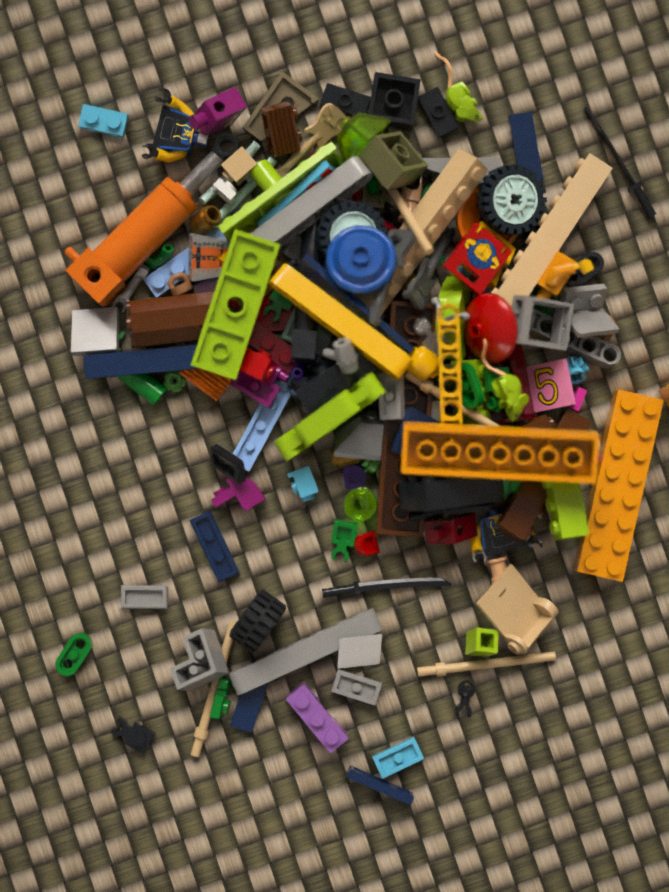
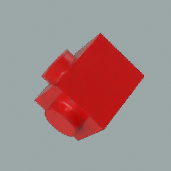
[239,348,277,384]

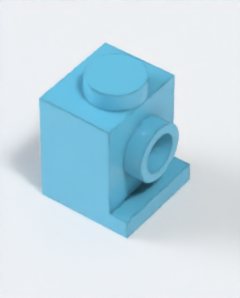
[287,466,319,502]

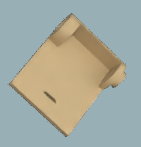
[476,564,559,654]

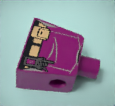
[189,87,247,136]

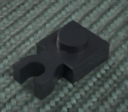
[110,716,156,754]

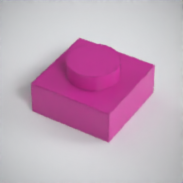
[567,387,587,413]

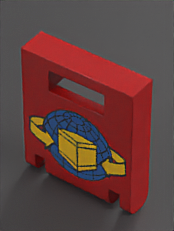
[442,222,512,296]

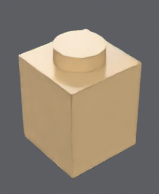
[221,146,257,186]

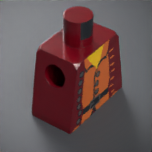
[424,513,478,544]

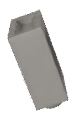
[512,295,574,351]

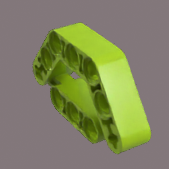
[273,372,386,462]

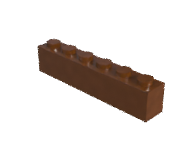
[494,408,592,542]

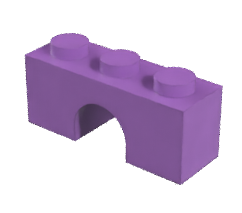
[286,681,349,754]

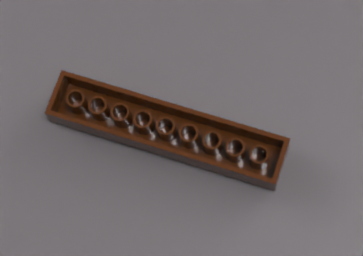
[376,301,436,537]

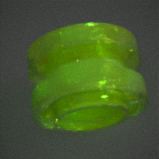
[344,487,377,521]

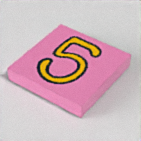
[526,358,576,413]

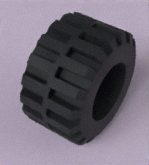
[229,589,286,653]

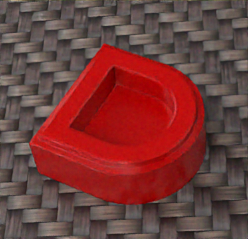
[354,531,380,557]

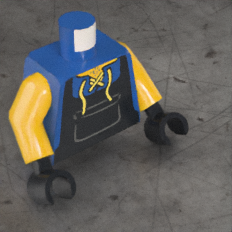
[142,88,209,163]
[470,510,543,567]

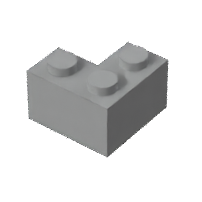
[170,628,229,691]

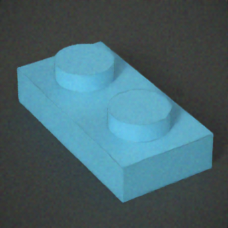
[78,104,129,138]
[372,736,424,779]

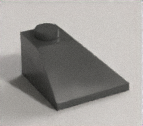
[334,410,384,461]

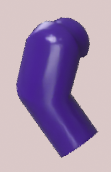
[292,353,317,378]

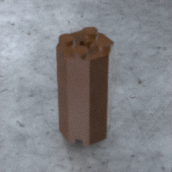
[126,291,215,348]

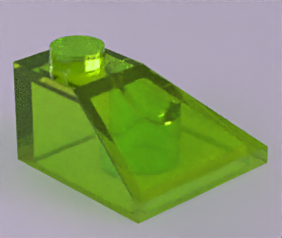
[337,112,391,163]

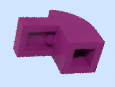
[211,477,266,511]

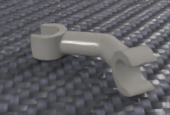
[112,264,150,313]

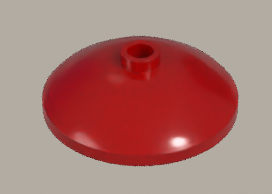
[463,293,517,364]

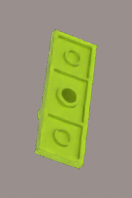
[218,142,343,244]
[191,229,280,380]

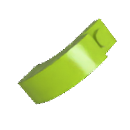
[435,276,472,360]

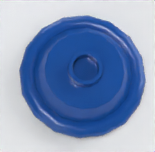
[326,225,397,294]

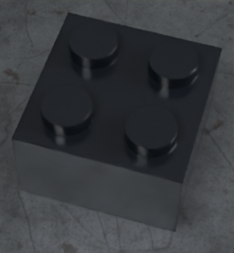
[367,72,421,131]

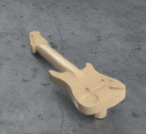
[275,103,349,178]

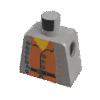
[188,233,229,281]

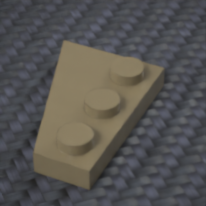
[242,71,319,142]

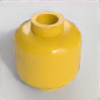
[407,346,439,381]

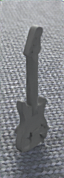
[403,228,455,310]
[370,229,416,327]

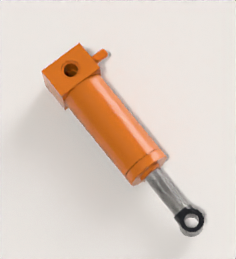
[65,133,239,308]

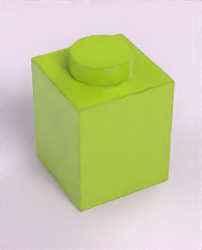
[465,628,498,657]

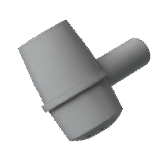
[323,338,359,374]

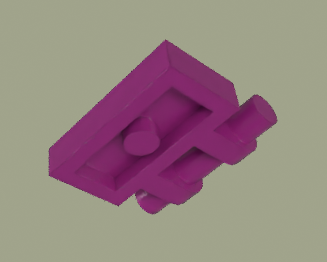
[230,365,290,409]

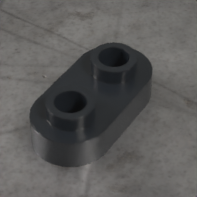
[566,252,604,287]

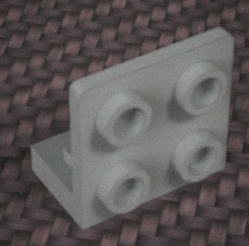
[560,284,619,338]

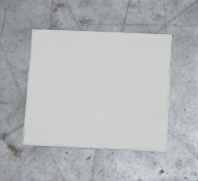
[337,634,382,669]

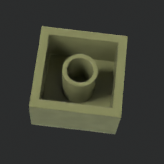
[359,131,428,190]

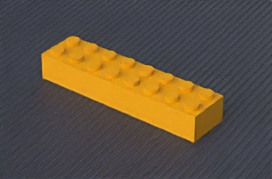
[573,389,664,582]
[401,421,600,484]

